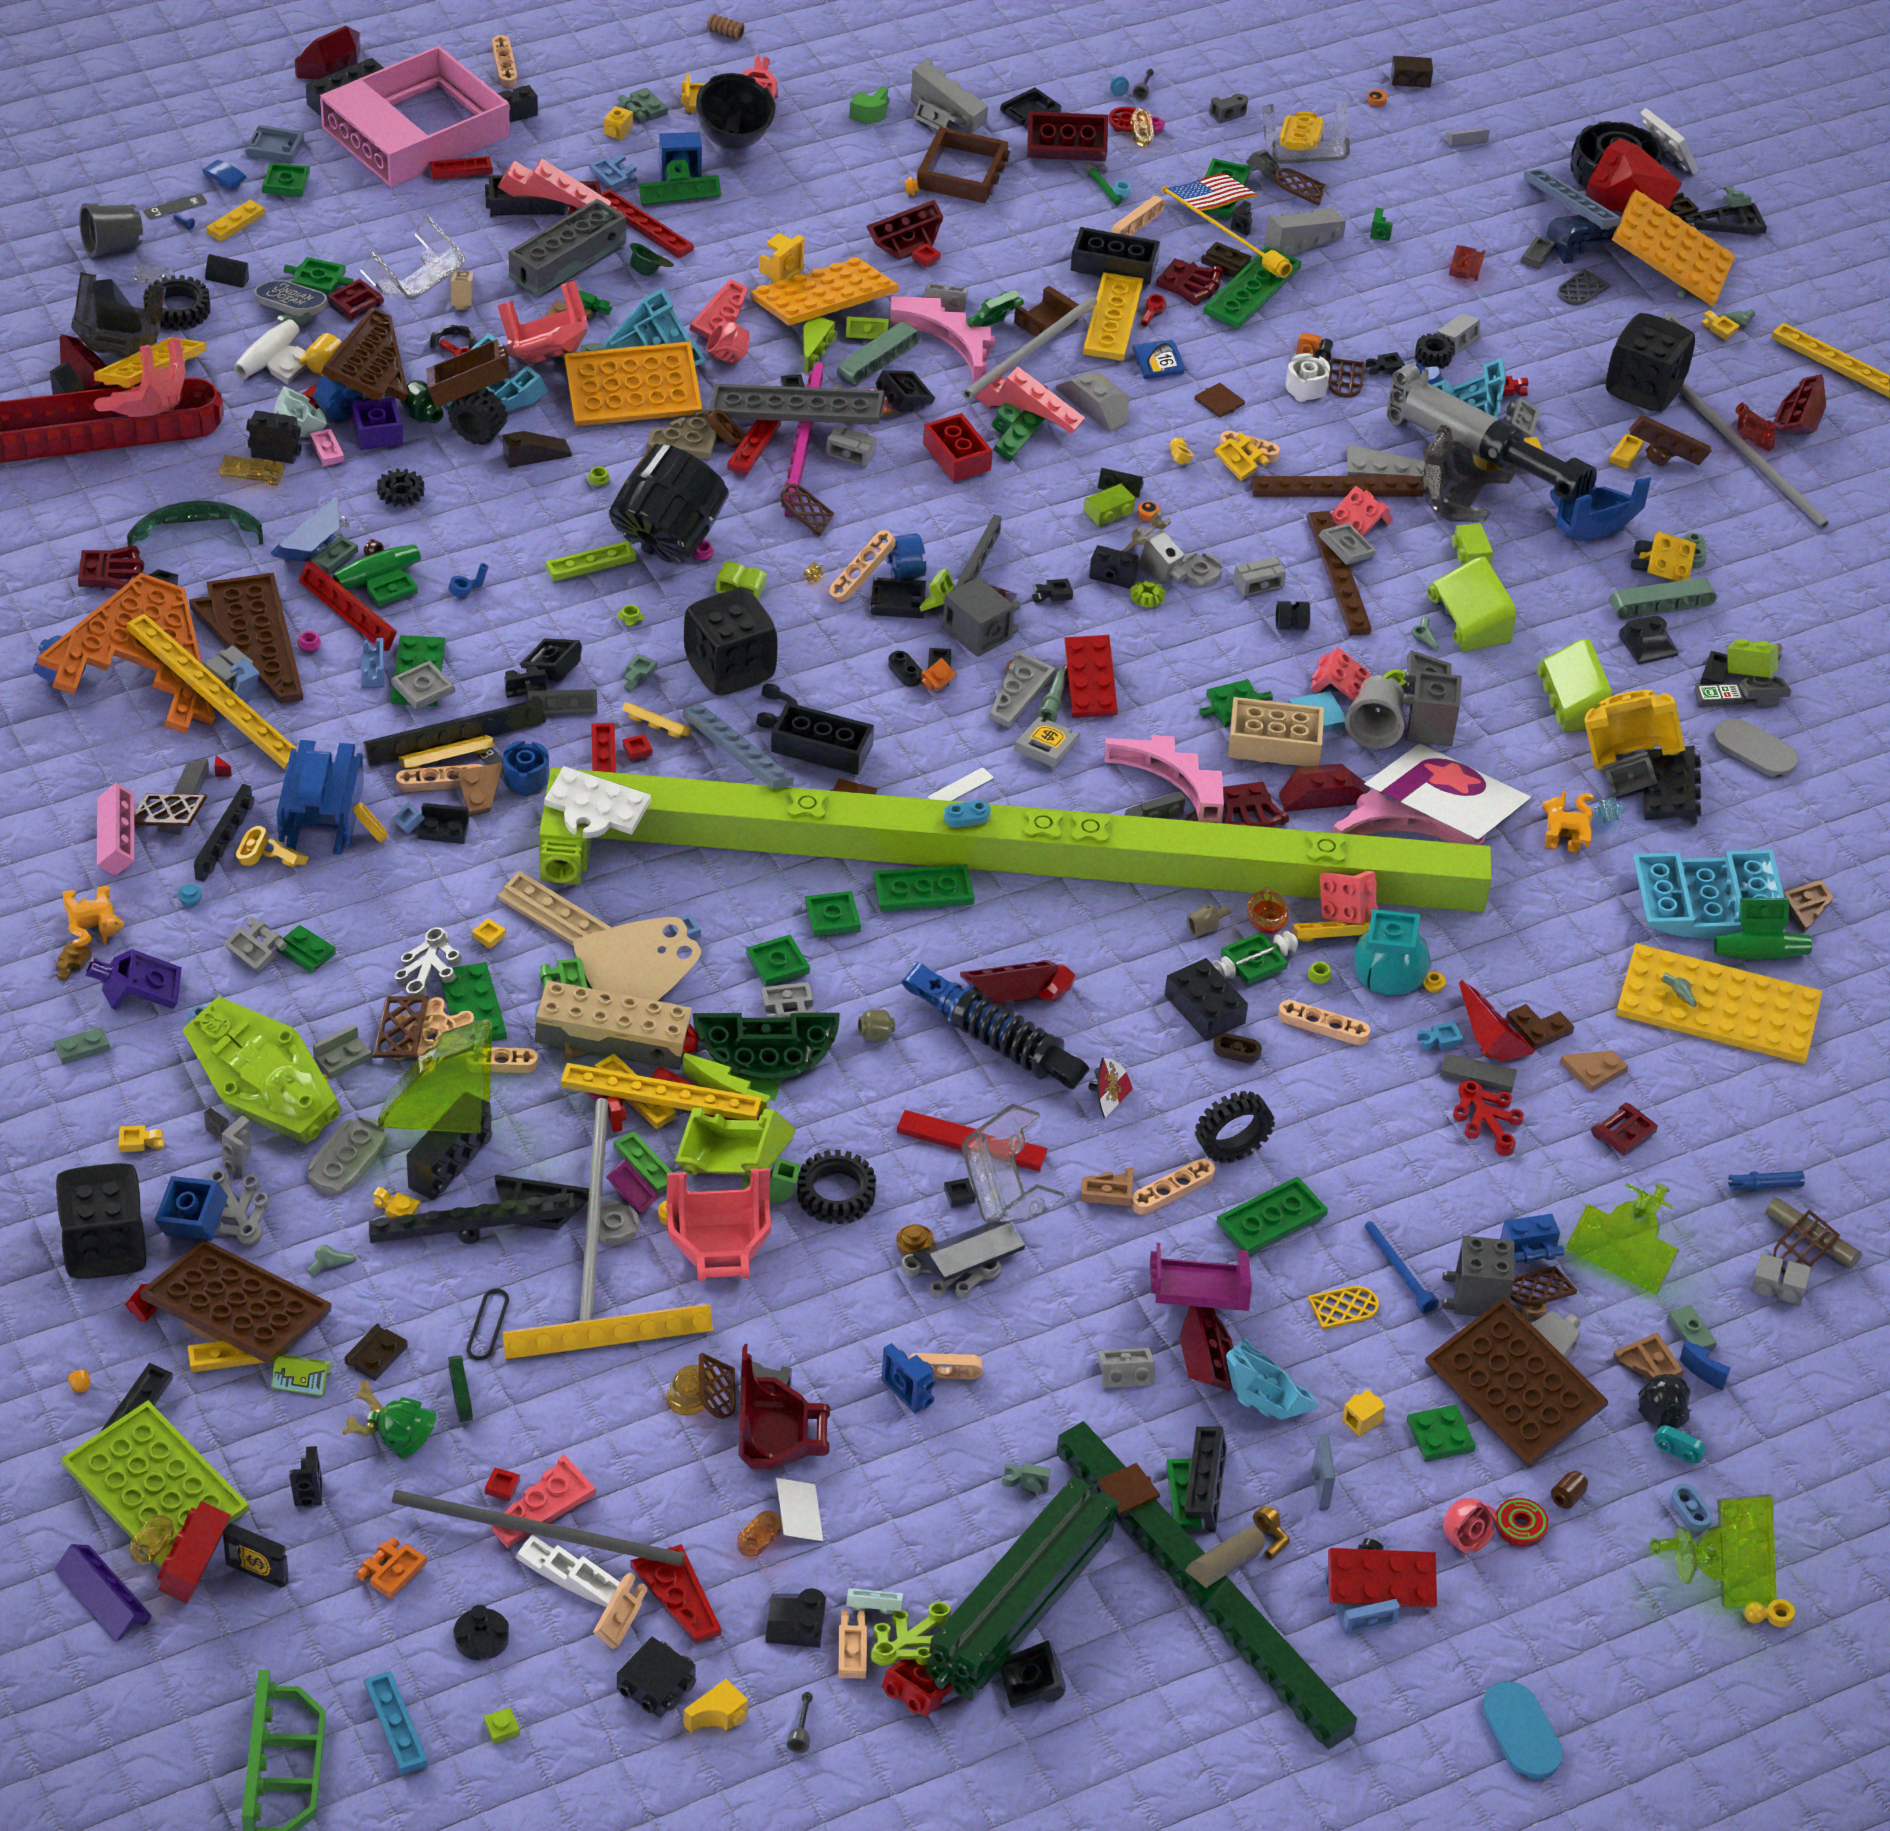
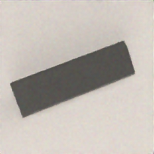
[157,759,209,835]

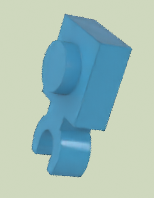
[1417,1021,1463,1050]

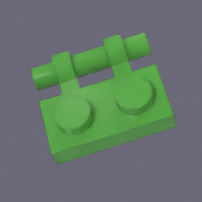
[539,958,587,992]

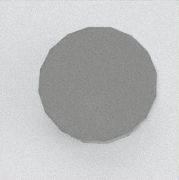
[1181,553,1222,588]
[598,1201,639,1246]

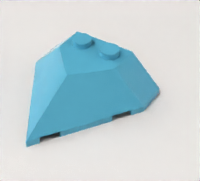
[1226,1338,1319,1420]

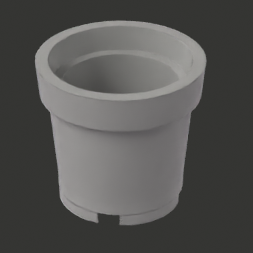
[1345,675,1405,749]

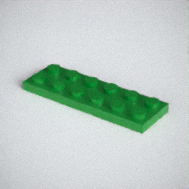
[1203,246,1302,329]

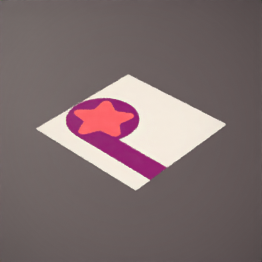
[1364,743,1532,840]

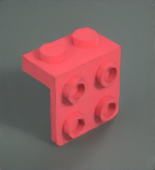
[1331,486,1393,537]
[1310,647,1370,701]
[1320,871,1378,924]

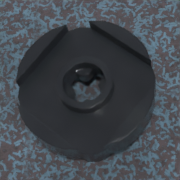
[453,1605,509,1660]

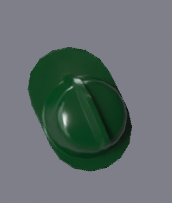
[630,243,674,276]

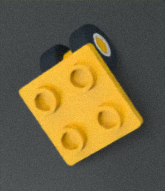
[1631,532,1696,582]

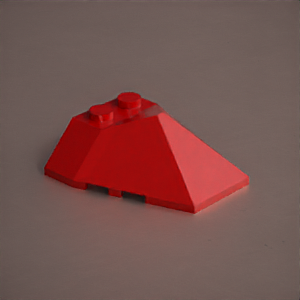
[1586,138,1682,212]

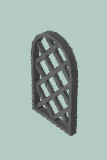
[1558,269,1610,305]

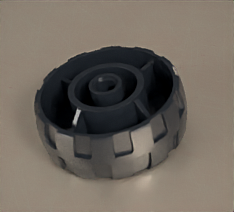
[1570,121,1663,190]

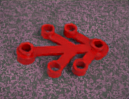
[1453,1080,1524,1156]

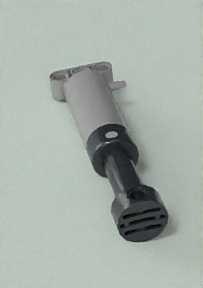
[1387,364,1597,505]

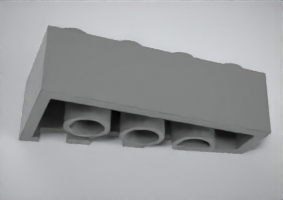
[911,58,988,133]
[1264,208,1346,256]

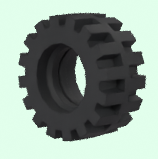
[1415,333,1454,369]

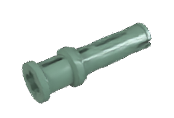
[1037,668,1068,722]

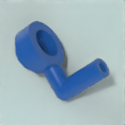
[448,563,489,598]

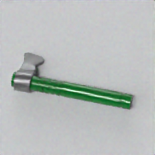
[1084,162,1122,206]

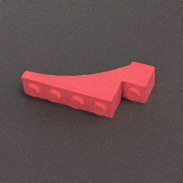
[498,158,611,209]
[974,367,1085,434]

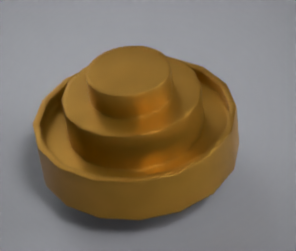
[896,1224,934,1256]

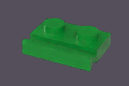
[276,925,336,973]

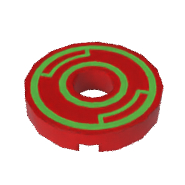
[1494,1498,1548,1547]

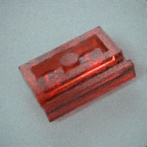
[1449,245,1485,281]

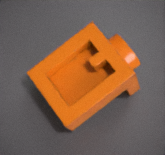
[1296,333,1322,358]
[921,658,957,693]

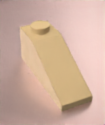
[450,270,474,310]

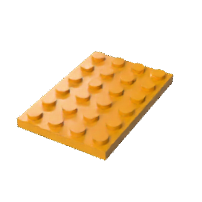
[1611,189,1735,306]
[750,257,899,326]
[564,342,702,427]

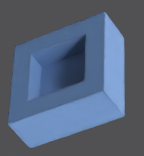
[392,802,425,834]
[669,914,701,939]

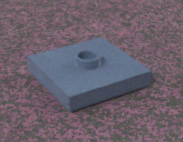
[1312,1434,1335,1510]

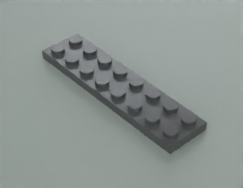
[709,384,885,425]

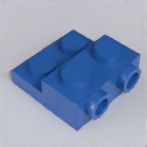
[881,1343,936,1414]

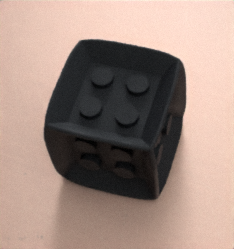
[1606,313,1695,412]
[684,589,778,695]
[56,1163,147,1279]

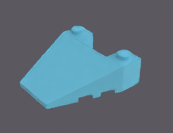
[445,333,548,412]

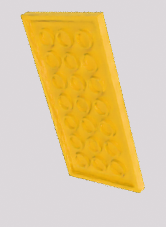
[1616,943,1823,1064]

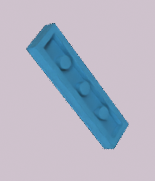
[364,1671,428,1775]

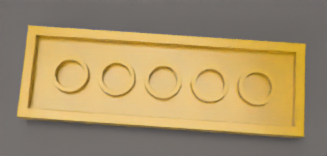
[1083,272,1144,361]
[94,337,207,388]

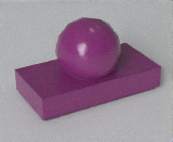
[606,1159,659,1215]

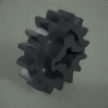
[377,468,425,507]

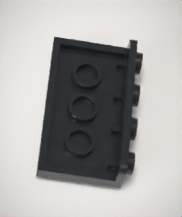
[1644,746,1702,824]

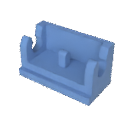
[361,638,384,688]
[229,657,260,703]

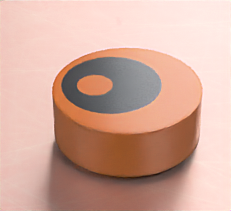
[1367,89,1387,107]
[1137,502,1160,522]

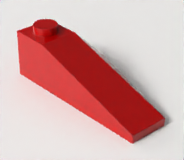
[1459,980,1535,1062]

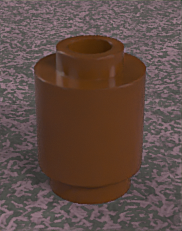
[1551,1471,1588,1509]

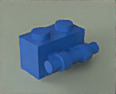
[1500,1214,1564,1264]

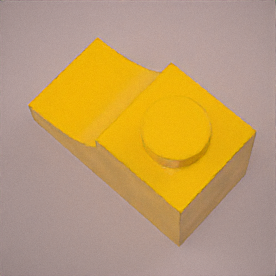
[683,1679,748,1732]

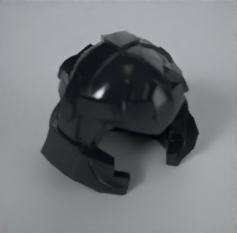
[1638,1373,1692,1428]

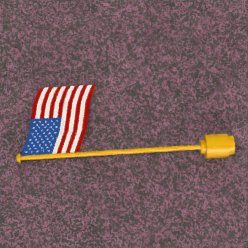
[1162,173,1292,278]

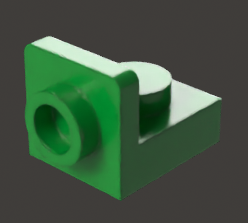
[1370,207,1393,241]

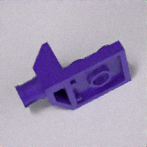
[86,949,182,1010]

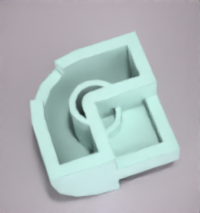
[274,386,327,438]

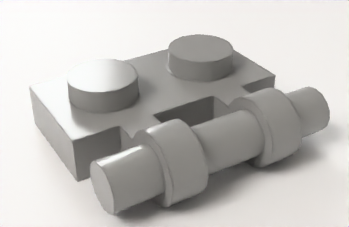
[223,917,287,974]
[761,982,816,1018]

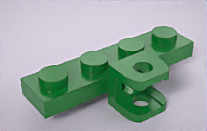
[638,159,722,205]
[991,402,1046,462]

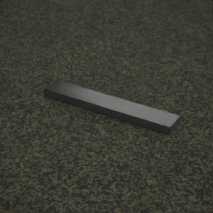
[953,514,1002,590]

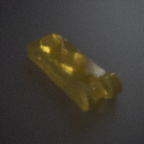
[219,455,285,486]

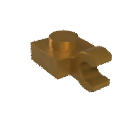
[56,942,92,980]

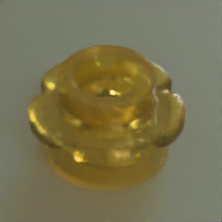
[803,562,824,582]

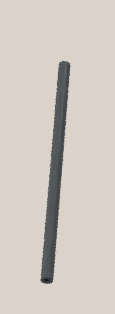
[392,1490,685,1567]

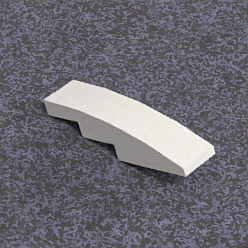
[515,1534,620,1607]

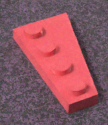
[689,279,748,340]
[492,1454,596,1549]

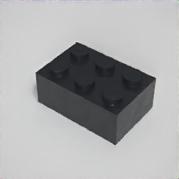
[1164,958,1248,1041]

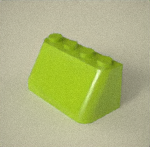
[1537,639,1612,732]

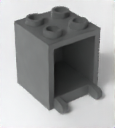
[943,577,1021,657]
[1402,670,1462,746]
[1442,1235,1514,1316]

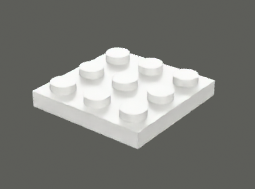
[1640,108,1699,175]

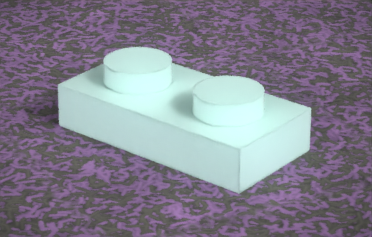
[846,1589,903,1614]

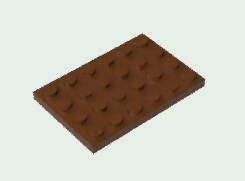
[140,1239,332,1365]
[1425,1297,1608,1468]

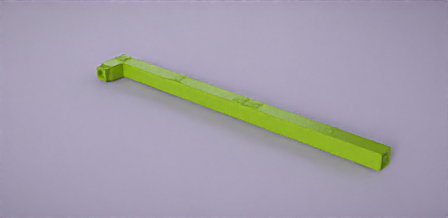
[539,767,1492,912]

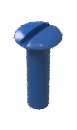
[173,213,195,230]

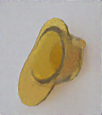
[666,1365,716,1416]

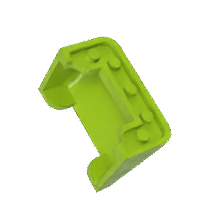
[1427,556,1516,652]
[675,1108,796,1176]

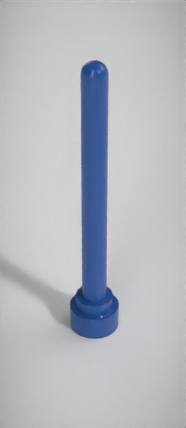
[1365,1221,1439,1314]

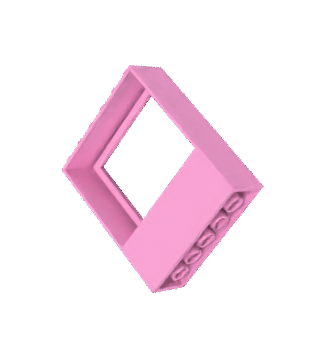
[320,46,510,187]

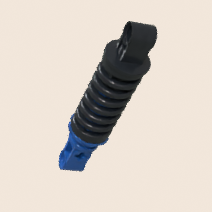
[901,963,1090,1089]

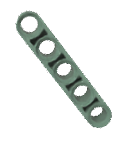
[837,322,921,386]
[1609,578,1717,619]

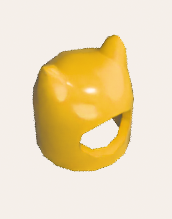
[299,333,342,376]

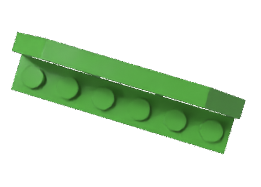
[242,1670,326,1831]

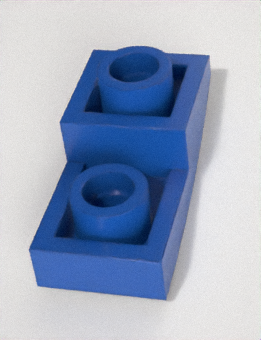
[202,160,247,189]
[1679,1341,1731,1391]

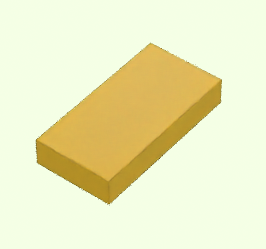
[1609,434,1645,469]

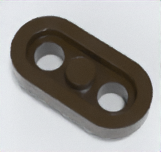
[1213,1033,1262,1063]

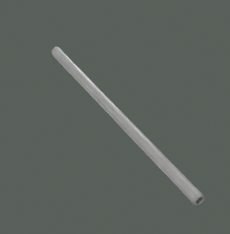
[963,296,1097,400]
[1679,385,1829,529]
[579,1098,608,1321]

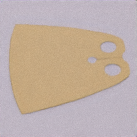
[573,917,701,1001]

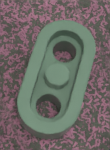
[1683,533,1707,568]

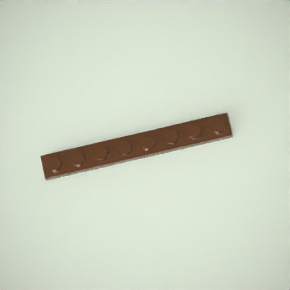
[1251,476,1424,497]
[1308,511,1372,636]

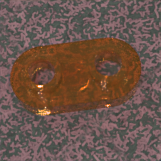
[737,1511,782,1557]

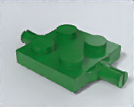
[284,257,354,296]
[966,290,1024,327]
[1199,679,1273,728]

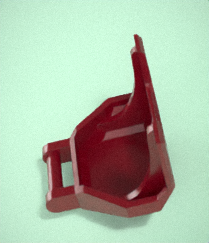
[738,1344,830,1470]

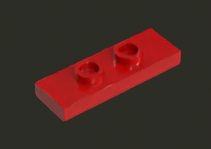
[429,156,493,180]

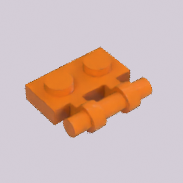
[355,1537,427,1599]

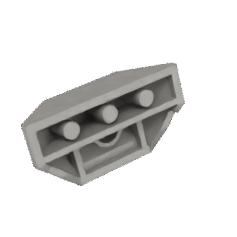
[1056,372,1130,433]

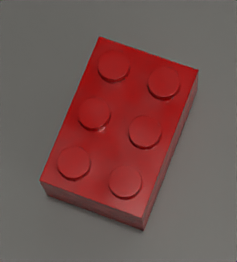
[923,413,993,482]
[157,1501,231,1604]

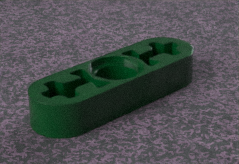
[448,1355,473,1422]

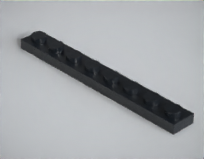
[363,698,546,766]
[369,1193,575,1243]

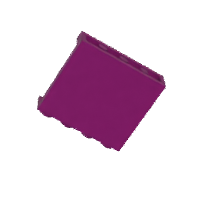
[1150,1243,1252,1311]

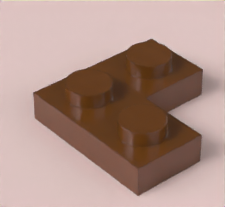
[1506,1004,1574,1050]

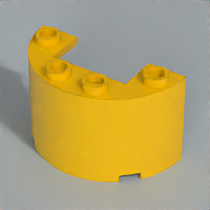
[1585,690,1686,770]

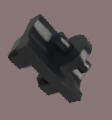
[504,666,547,700]

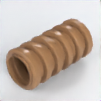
[707,14,745,40]

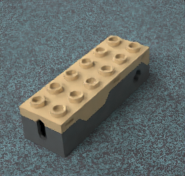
[535,980,699,1070]

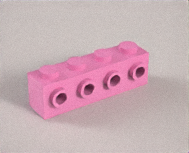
[97,783,134,876]

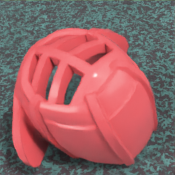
[706,320,750,364]

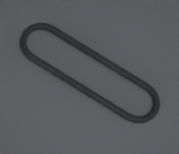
[467,1288,509,1360]

